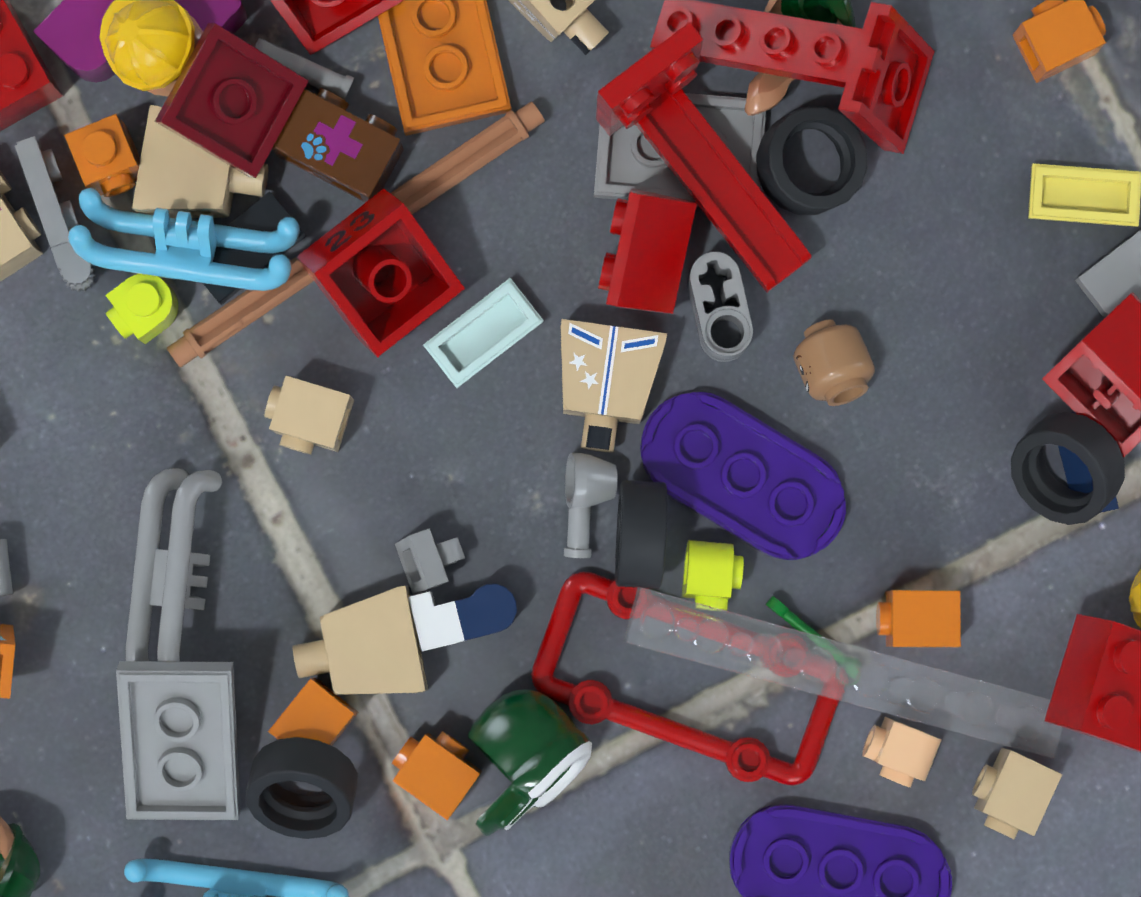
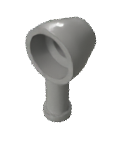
[255,37,354,100]
[564,453,617,558]

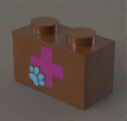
[272,88,404,203]

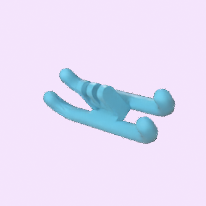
[68,188,300,291]
[124,859,349,897]

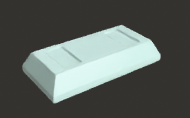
[423,278,544,388]

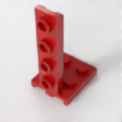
[650,0,935,154]
[596,21,812,293]

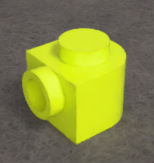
[105,274,179,344]
[682,540,744,611]

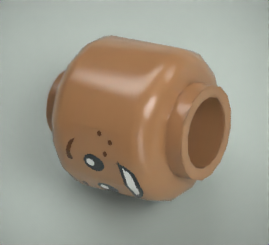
[793,320,875,406]

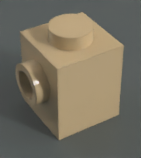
[264,376,354,455]
[972,748,1062,840]

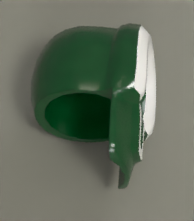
[468,689,592,836]

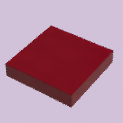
[154,23,308,178]

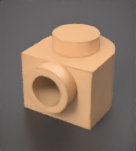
[862,716,942,788]

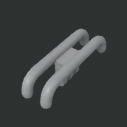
[125,468,222,662]

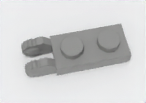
[15,136,96,292]

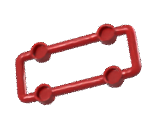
[531,571,844,786]

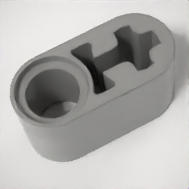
[688,252,753,362]

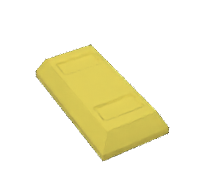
[1028,163,1141,227]

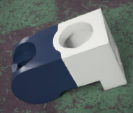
[408,584,517,651]

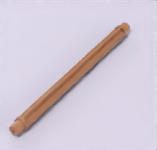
[167,101,545,368]

